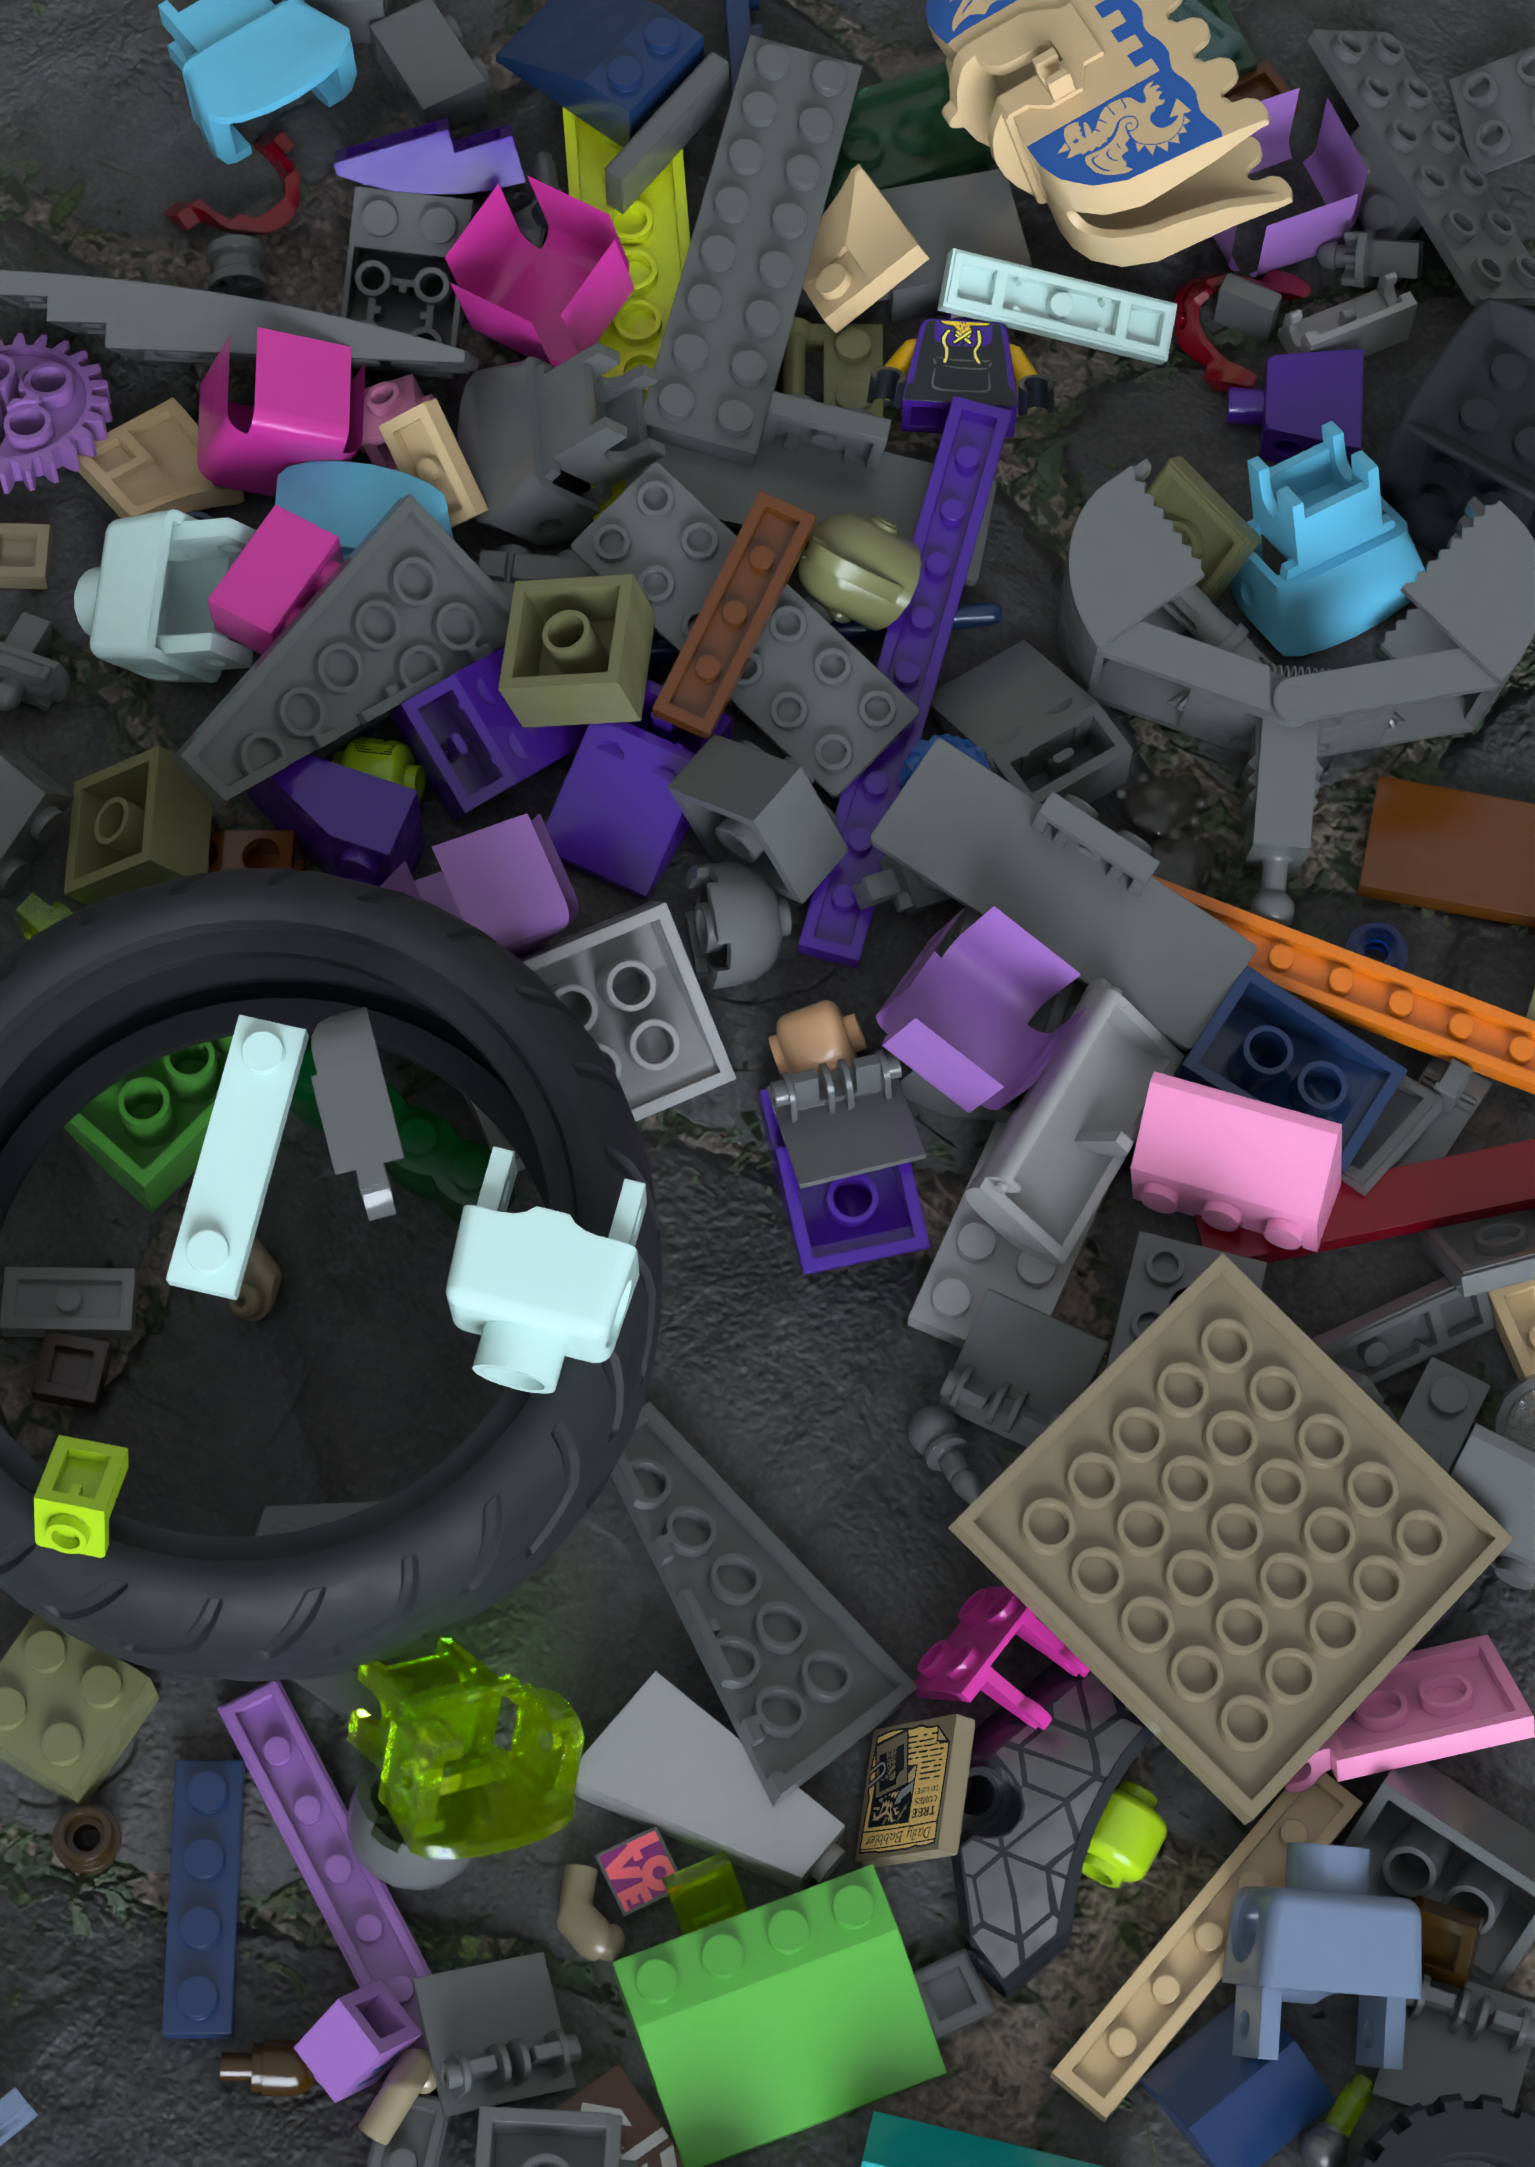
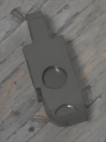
[311,1007,404,1221]

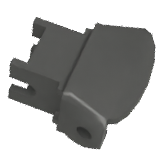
[457,342,666,545]

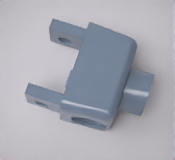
[1222,1842,1422,2070]

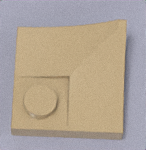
[802,164,930,334]
[77,397,245,518]

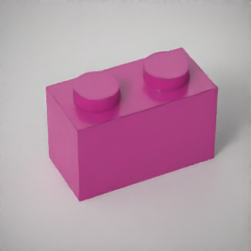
[207,504,344,655]

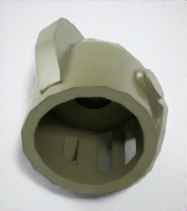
[798,513,921,631]

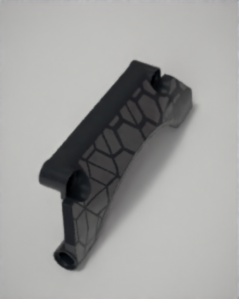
[951,1599,1461,2000]

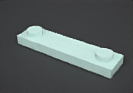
[937,248,1177,365]
[166,1015,309,1300]

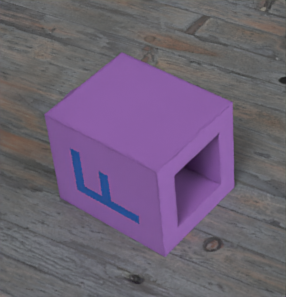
[293,1979,423,2103]

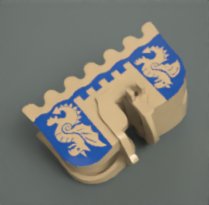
[925,0,1294,267]

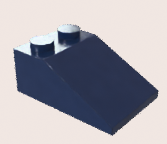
[496,0,704,148]
[1173,966,1408,1174]

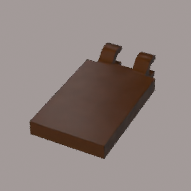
[1357,775,1535,928]

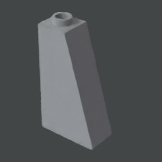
[567,1671,846,1892]

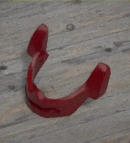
[163,131,300,236]
[1173,270,1313,392]

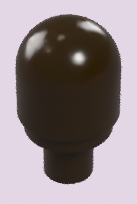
[220,2039,316,2097]

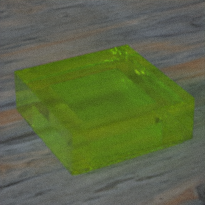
[661,1852,748,1936]

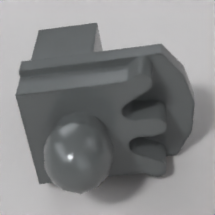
[1317,229,1424,288]
[0,612,71,712]

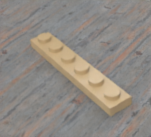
[1050,1772,1363,2122]

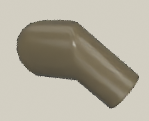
[228,1233,283,1322]
[557,1864,625,1962]
[358,2048,437,2145]

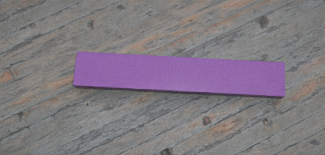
[217,1680,432,2051]

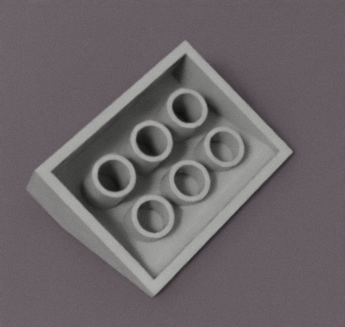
[464,901,736,1172]

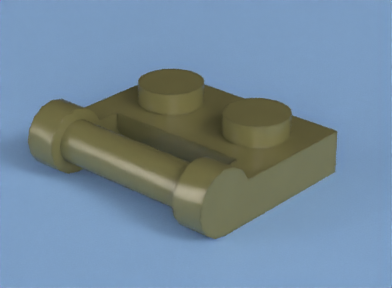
[782,317,883,418]

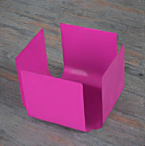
[445,175,634,367]
[197,327,365,498]

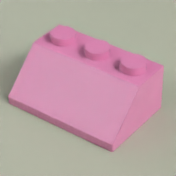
[1131,1071,1342,1252]

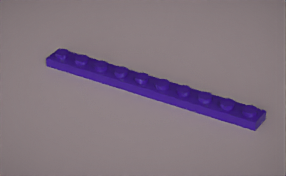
[797,396,1012,969]

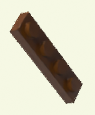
[652,490,817,740]

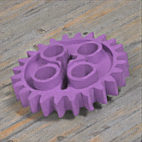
[0,333,113,494]

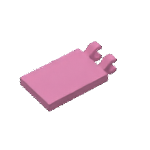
[1284,1634,1535,1792]

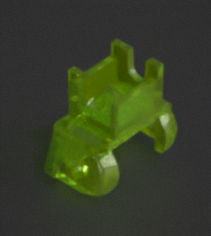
[347,1636,585,1860]

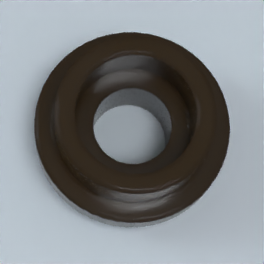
[52,1804,122,1874]

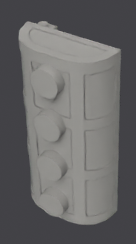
[965,978,1184,1265]

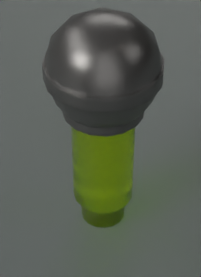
[1299,2074,1374,2167]

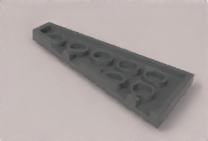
[171,494,512,805]
[610,1402,919,1807]

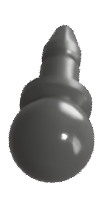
[908,1405,981,1505]

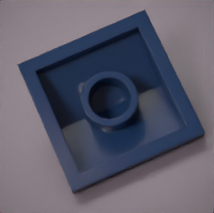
[1139,2001,1336,2167]

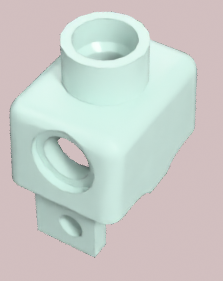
[74,509,257,683]
[446,1146,647,1394]

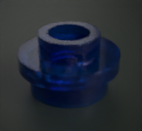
[1345,922,1408,971]

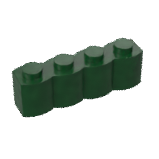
[289,1038,516,1225]

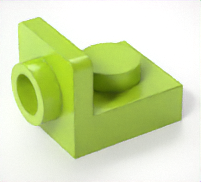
[34,1435,129,1558]

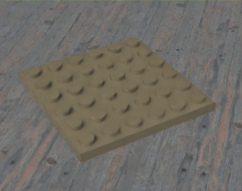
[948,1253,1514,1825]

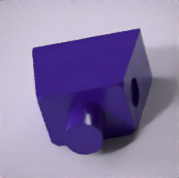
[1225,349,1364,469]

